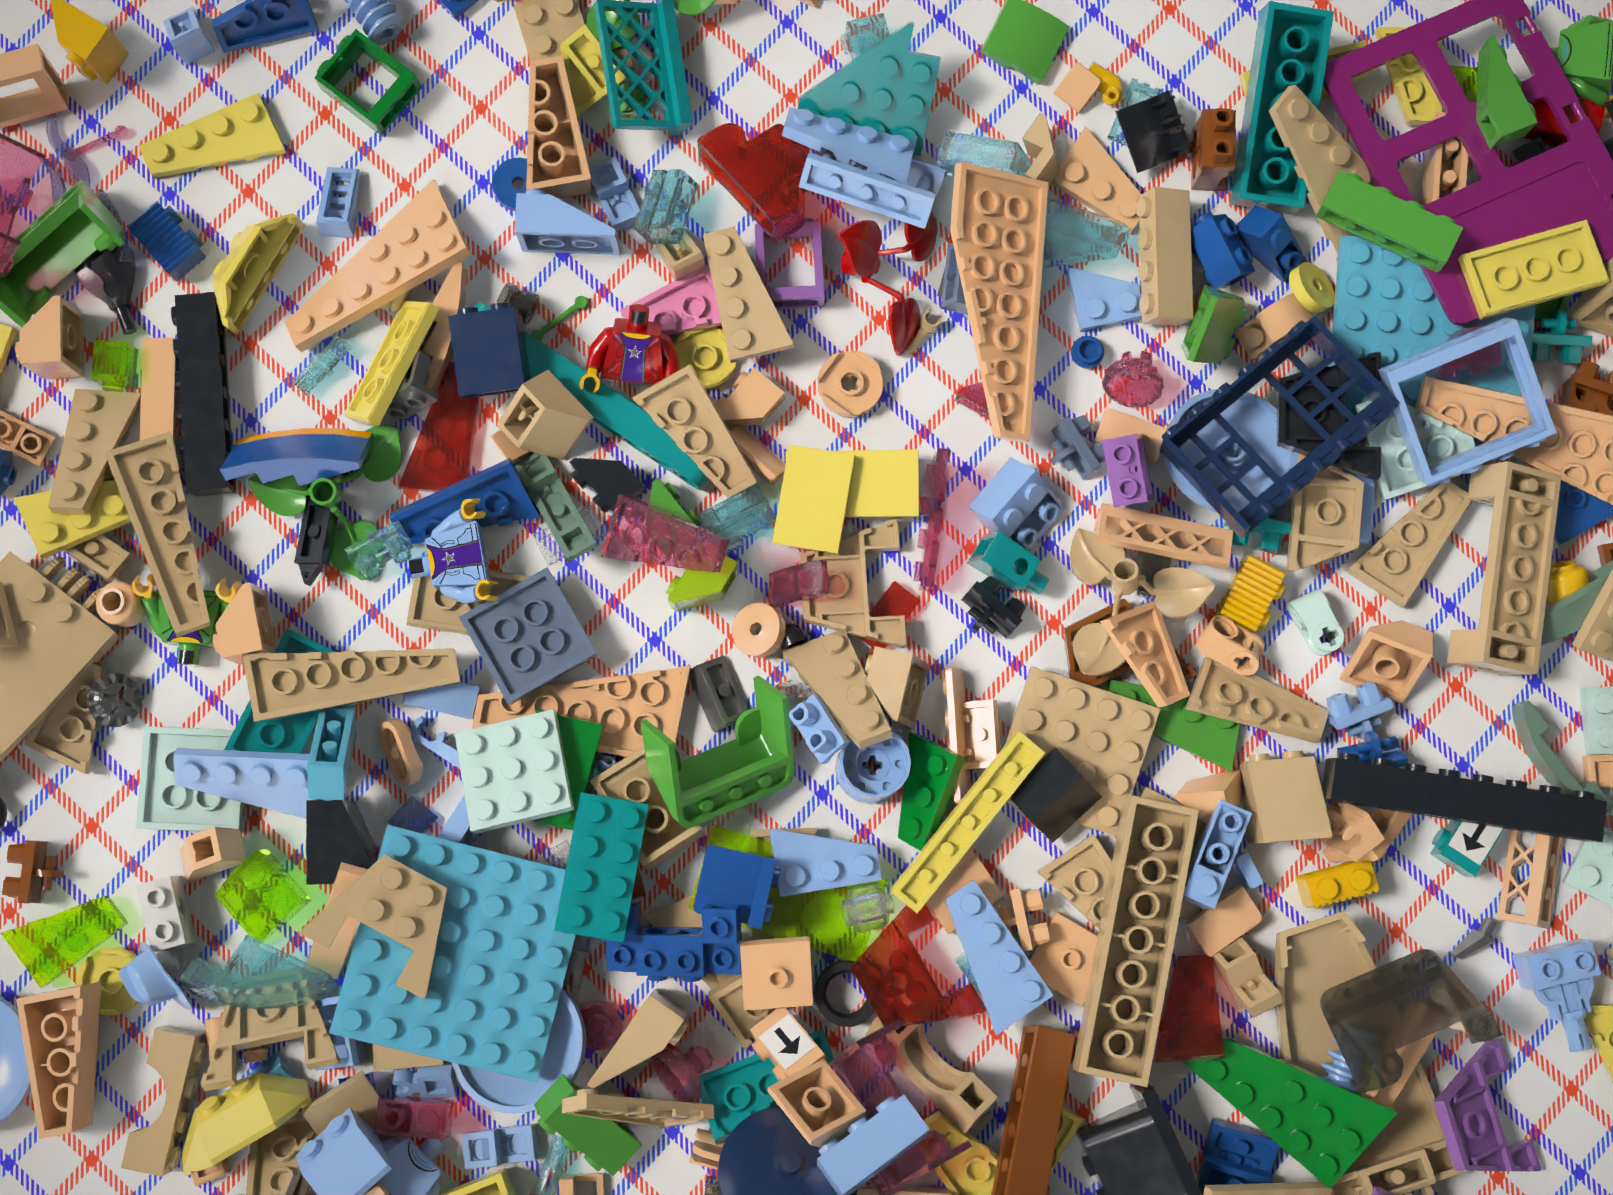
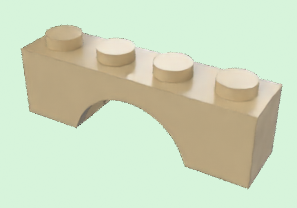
[865,998,998,1134]
[121,1025,207,1177]

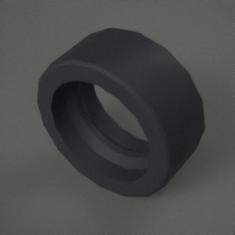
[814,960,879,1027]

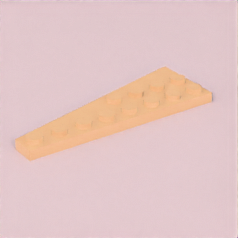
[1415,375,1613,505]

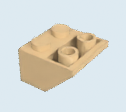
[496,370,594,459]

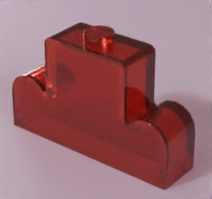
[697,123,810,244]

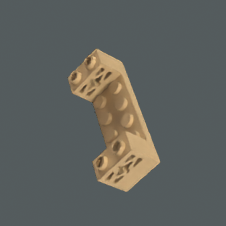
[1447,461,1561,675]

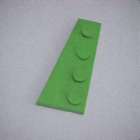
[1108,680,1240,772]

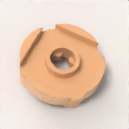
[818,350,883,418]

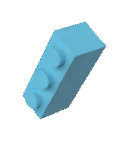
[307,705,356,801]

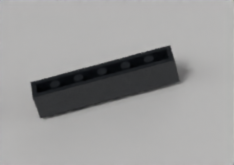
[171,292,235,497]

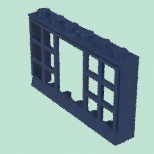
[1159,316,1399,539]

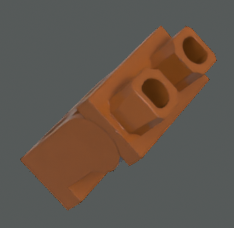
[1191,108,1236,191]
[1559,360,1613,415]

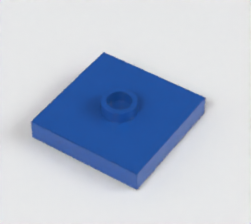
[1554,480,1613,545]

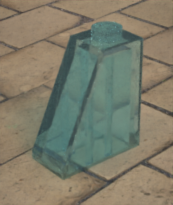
[937,131,1032,177]
[1042,198,1129,268]

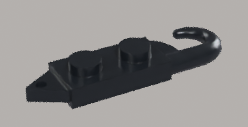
[294,472,348,586]

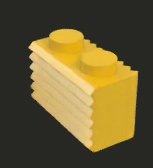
[1214,554,1286,632]
[1296,861,1379,909]

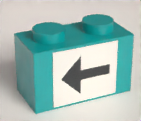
[1430,820,1504,877]

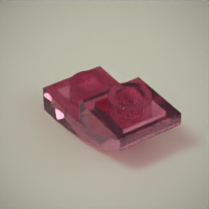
[769,560,830,608]

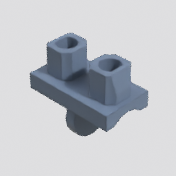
[1050,415,1105,479]

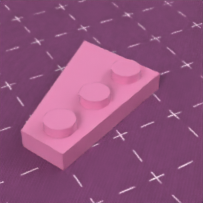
[620,264,722,335]

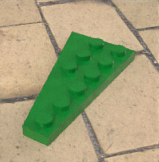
[1165,1019,1399,1189]

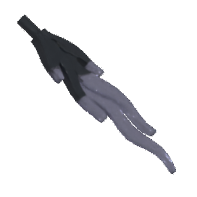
[43,113,137,335]

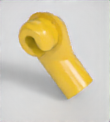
[1088,61,1122,106]

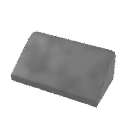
[689,655,748,732]

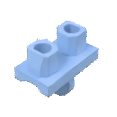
[1326,681,1394,740]
[788,694,850,764]

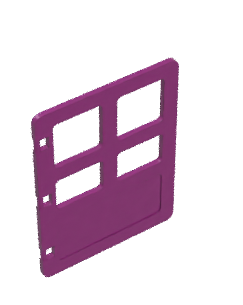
[1323,0,1613,326]

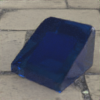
[387,796,439,834]

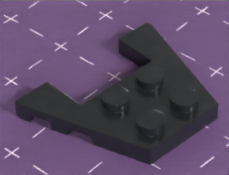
[1276,352,1381,480]

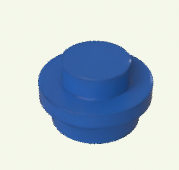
[1071,336,1104,369]

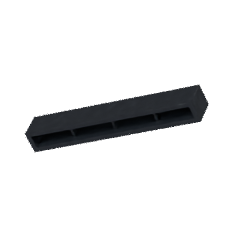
[1322,752,1607,842]

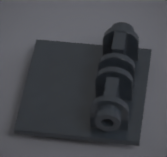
[1115,90,1192,173]

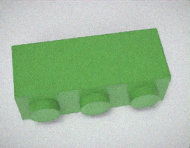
[534,1074,642,1176]

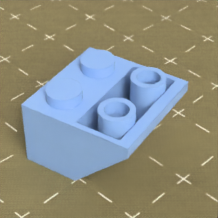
[968,457,1065,551]

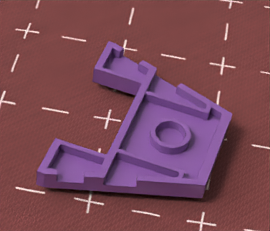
[1433,1039,1542,1172]

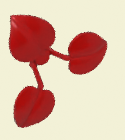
[837,211,937,356]

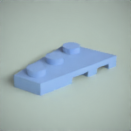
[769,828,882,897]

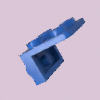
[693,845,781,929]

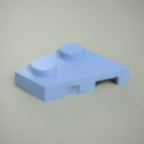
[1066,268,1142,332]

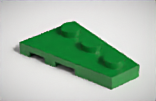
[898,732,965,851]

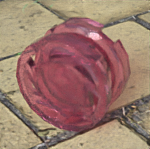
[580,1000,624,1051]

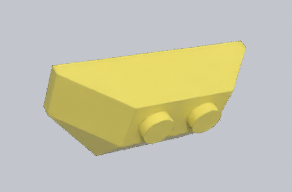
[212,213,305,336]
[182,1072,313,1176]

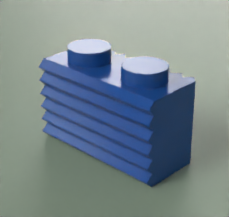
[126,201,206,282]

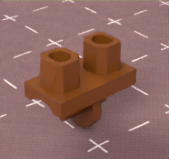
[2,840,64,904]

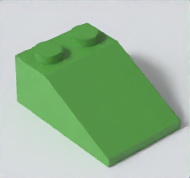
[1181,285,1247,364]

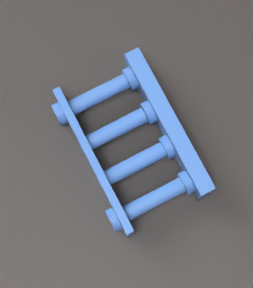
[799,149,946,229]

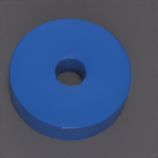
[492,158,527,211]

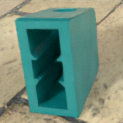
[967,531,1049,595]

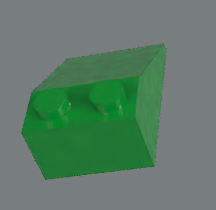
[531,709,604,830]

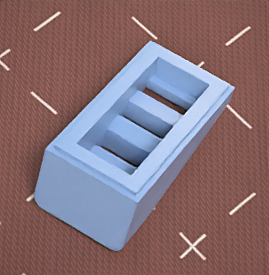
[316,167,361,238]

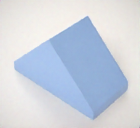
[163,7,215,65]

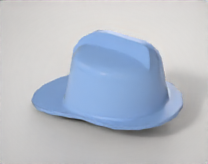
[119,942,192,1010]

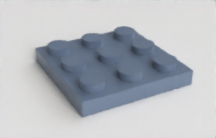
[459,567,598,706]

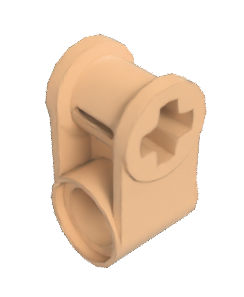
[1196,615,1265,676]

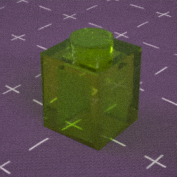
[91,340,138,392]

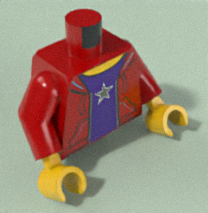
[579,304,680,394]

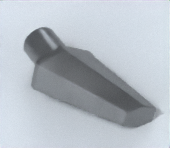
[1450,917,1498,959]

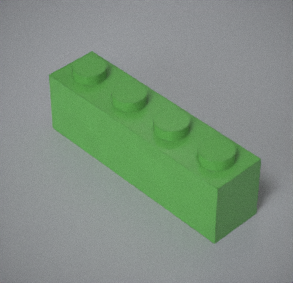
[1316,171,1463,273]

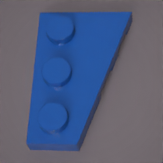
[212,0,319,53]

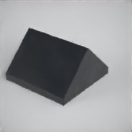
[1010,747,1102,843]

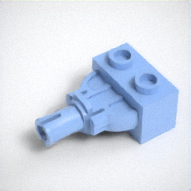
[1512,939,1602,1052]

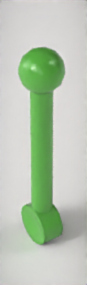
[530,296,588,341]

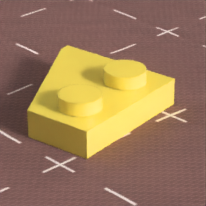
[559,24,626,117]

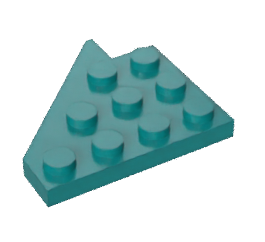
[798,21,941,156]

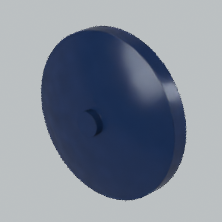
[718,1106,858,1195]

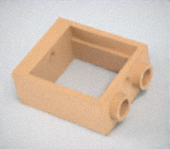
[0,44,69,128]

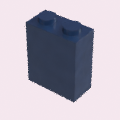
[448,302,531,399]

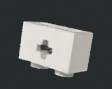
[136,876,197,952]

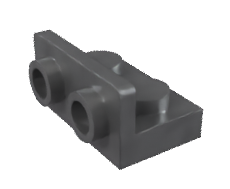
[386,351,439,420]

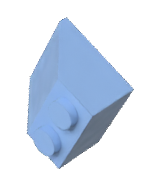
[295,1107,392,1195]

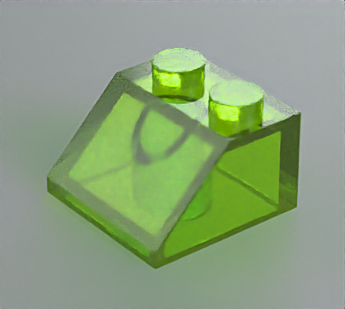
[215,849,312,946]

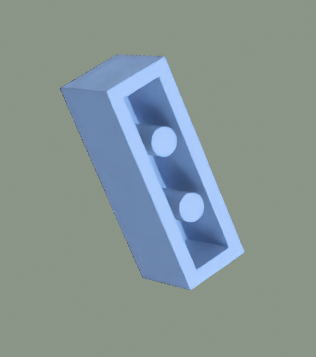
[817,1094,930,1195]

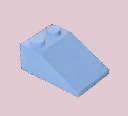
[515,189,621,255]

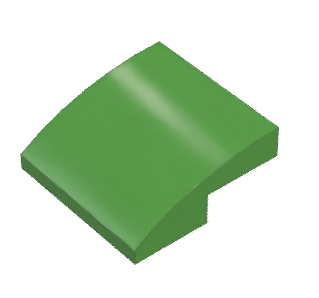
[980,0,1070,84]

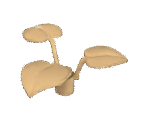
[1070,528,1215,676]

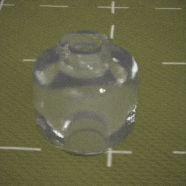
[841,884,894,933]

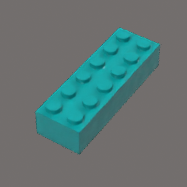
[1230,1,1334,214]

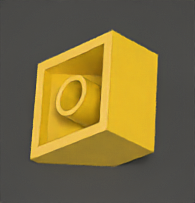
[50,0,129,85]

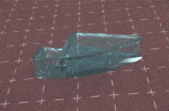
[179,935,340,1009]

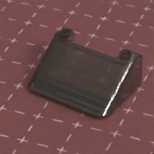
[1320,949,1502,1093]

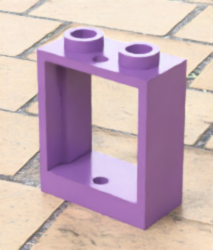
[755,218,825,309]
[1102,434,1154,507]

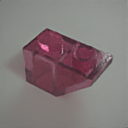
[1425,326,1502,379]
[374,1097,454,1140]

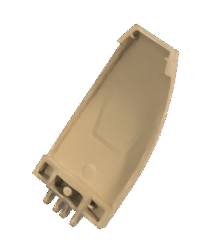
[0,551,120,762]
[1275,911,1467,1195]

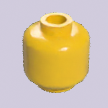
[1546,560,1590,605]

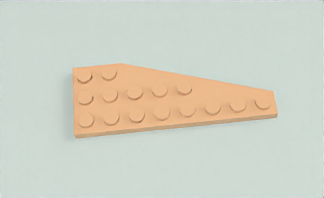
[950,161,1049,443]

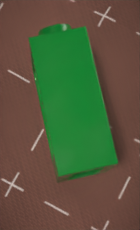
[314,29,422,136]

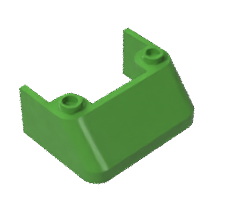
[0,181,125,328]
[641,676,795,828]

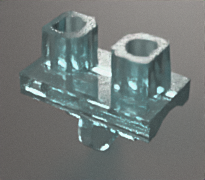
[344,520,414,580]

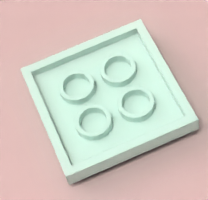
[454,709,574,834]
[136,726,244,833]

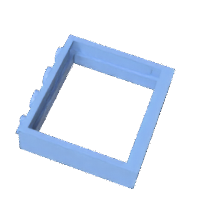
[1378,318,1556,486]

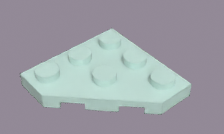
[1355,400,1475,500]

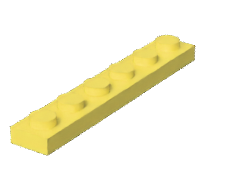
[889,731,1045,914]

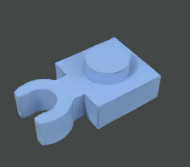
[393,1065,457,1099]

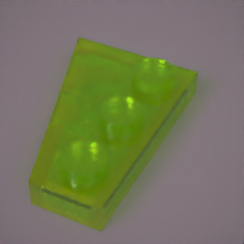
[0,896,129,988]

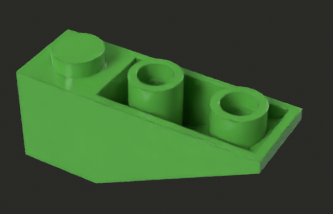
[1476,35,1537,149]

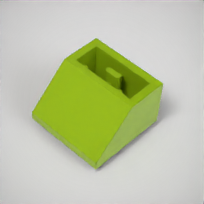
[666,542,739,612]

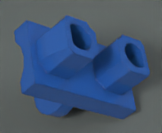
[1337,730,1408,768]

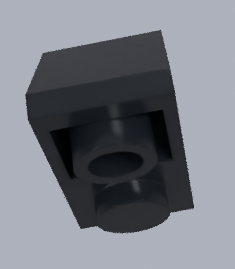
[569,458,645,517]

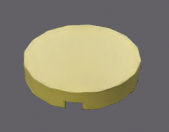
[675,327,736,391]
[76,947,139,1016]

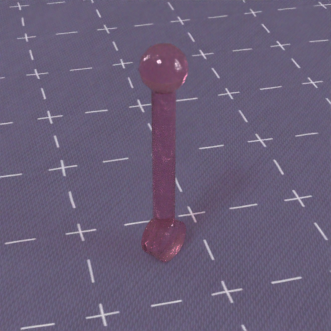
[63,125,128,162]

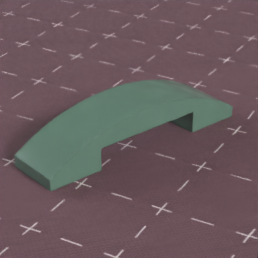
[514,453,598,563]
[1541,560,1613,645]
[1511,700,1613,812]

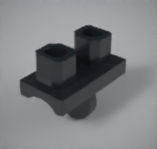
[961,576,1026,639]

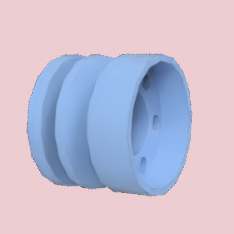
[835,731,911,804]

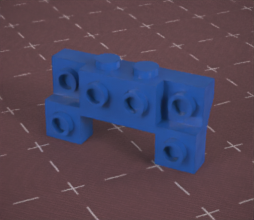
[602,903,742,982]

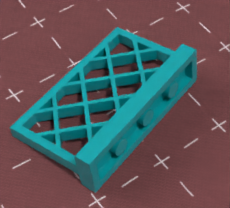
[594,0,693,135]

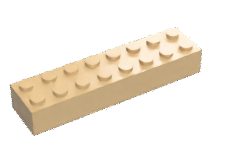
[1072,795,1199,1087]

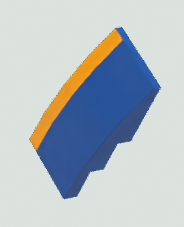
[220,428,375,486]

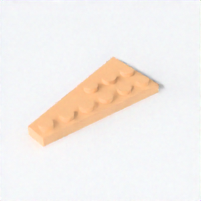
[285,179,471,353]

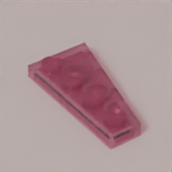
[913,448,951,592]
[600,494,730,572]

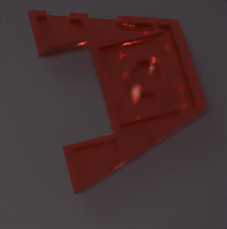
[850,904,987,1028]

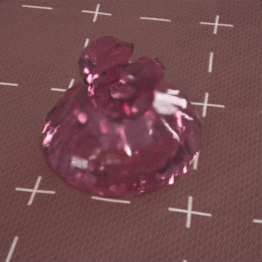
[1102,351,1164,407]
[652,1046,713,1103]

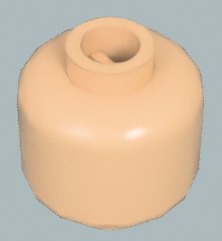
[96,581,146,628]

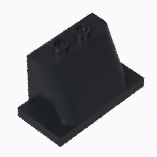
[1076,1084,1203,1195]

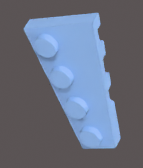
[782,107,916,184]
[174,748,317,819]
[945,880,1053,1035]

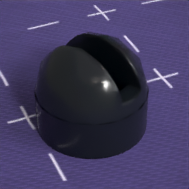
[781,624,807,650]

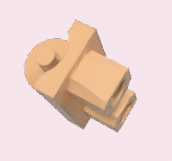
[998,888,1051,952]

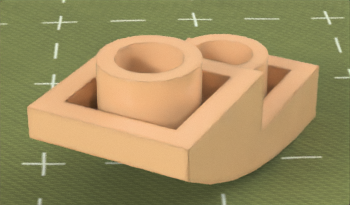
[0,410,56,467]

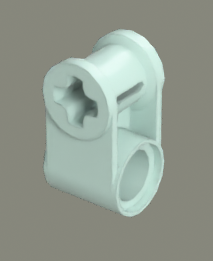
[1287,589,1344,656]

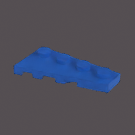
[389,458,541,546]

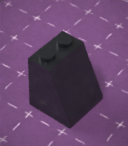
[306,798,379,885]

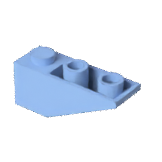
[1183,799,1252,910]

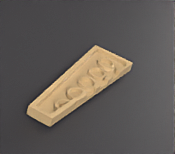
[105,431,210,637]
[242,648,461,722]

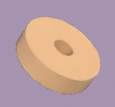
[732,602,786,658]

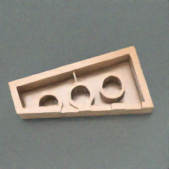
[526,56,591,198]
[16,981,101,1139]

